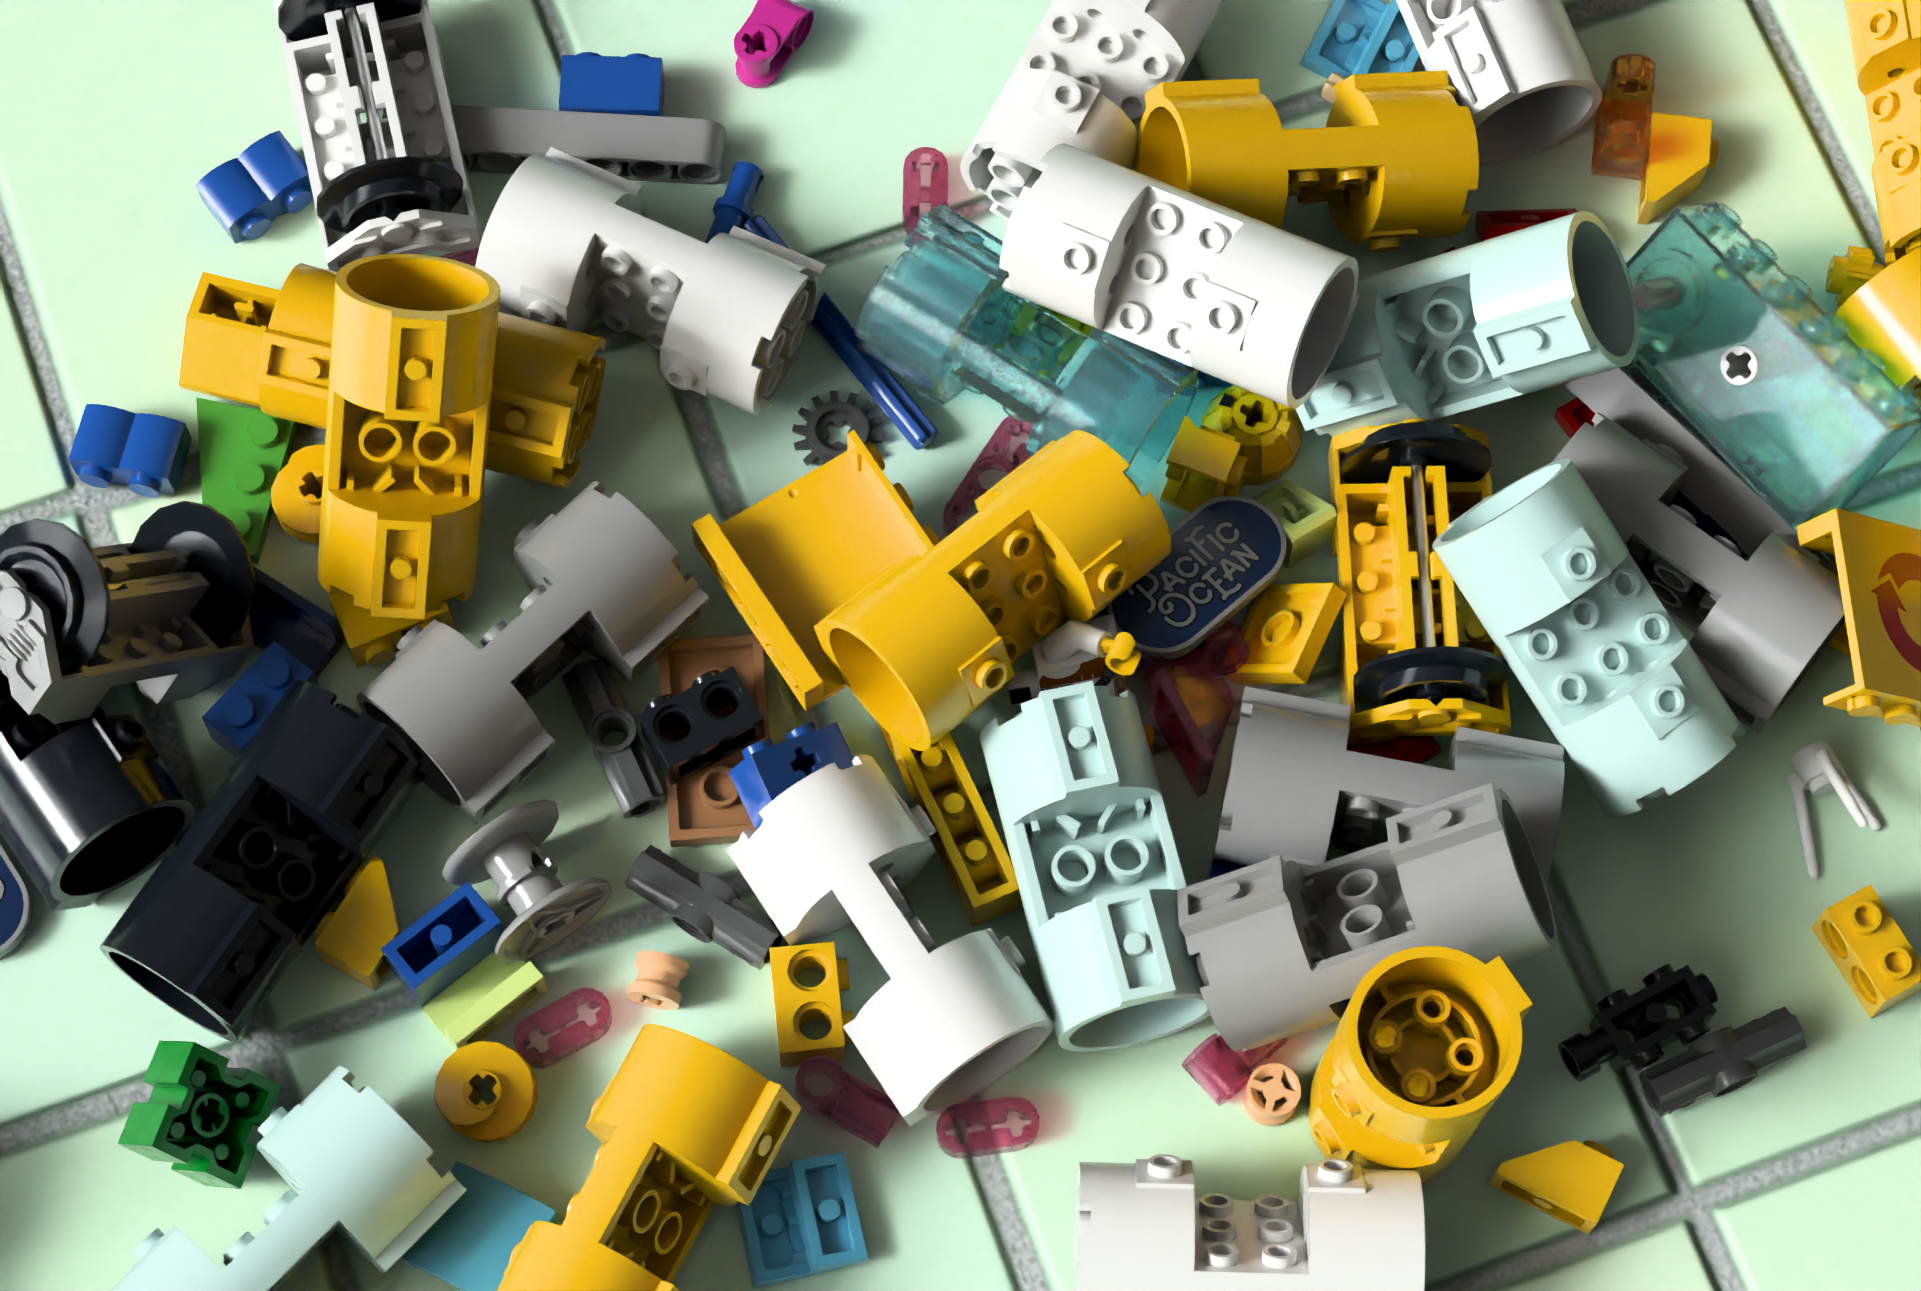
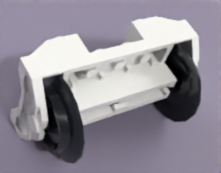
[273,0,482,272]

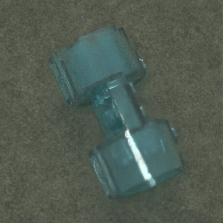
[855,204,1199,489]

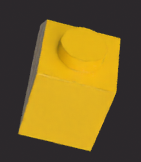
[1637,112,1719,225]
[1489,1140,1624,1235]

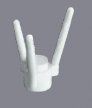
[1786,741,1881,879]

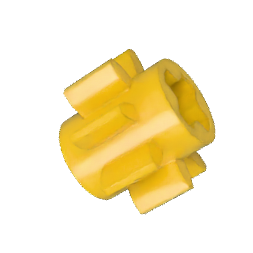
[1825,245,1885,308]

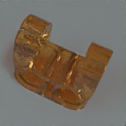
[1591,54,1656,181]

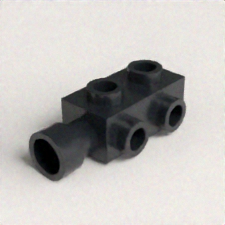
[1558,964,1718,1082]

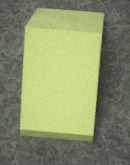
[1251,479,1337,569]

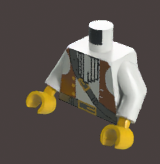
[1007,614,1155,755]

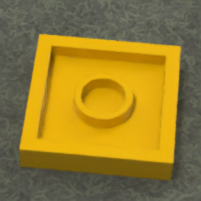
[1221,583,1347,684]

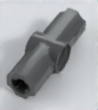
[562,659,667,819]
[625,844,783,971]
[1638,1006,1807,1117]

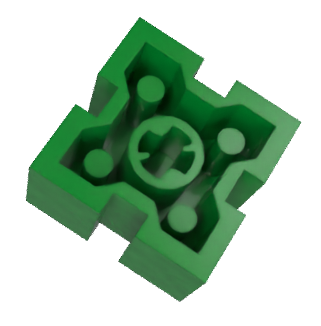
[117,1040,281,1189]

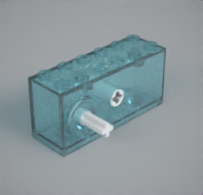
[1626,202,1921,532]

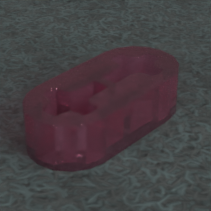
[902,147,948,243]
[513,988,612,1069]
[936,1097,1040,1159]

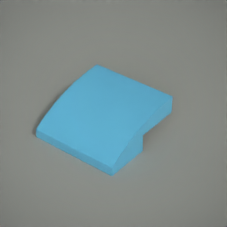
[1299,0,1419,79]
[735,1152,868,1288]
[401,1161,560,1291]

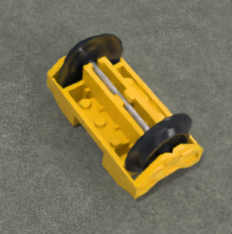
[1328,419,1511,744]

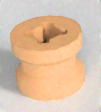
[627,951,689,1010]
[1243,1063,1301,1127]

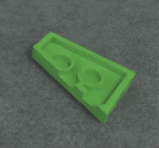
[196,397,299,564]

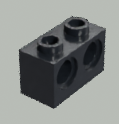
[638,666,765,786]

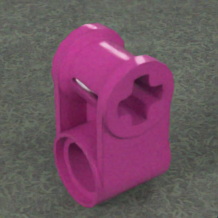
[734,0,814,88]

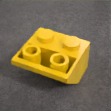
[179,272,280,407]

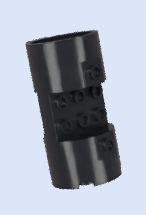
[0,669,195,911]
[99,680,426,1042]

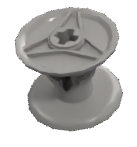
[442,799,612,964]

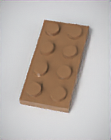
[658,634,770,847]

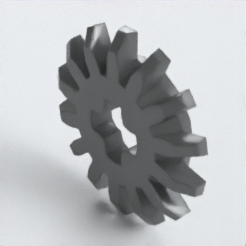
[792,391,885,466]

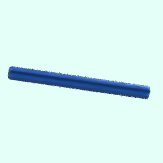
[743,215,938,450]

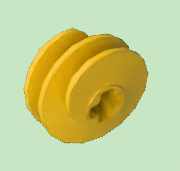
[271,444,325,544]
[434,1041,538,1142]

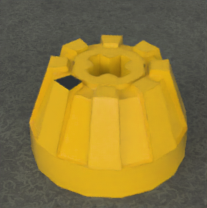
[1200,385,1302,485]

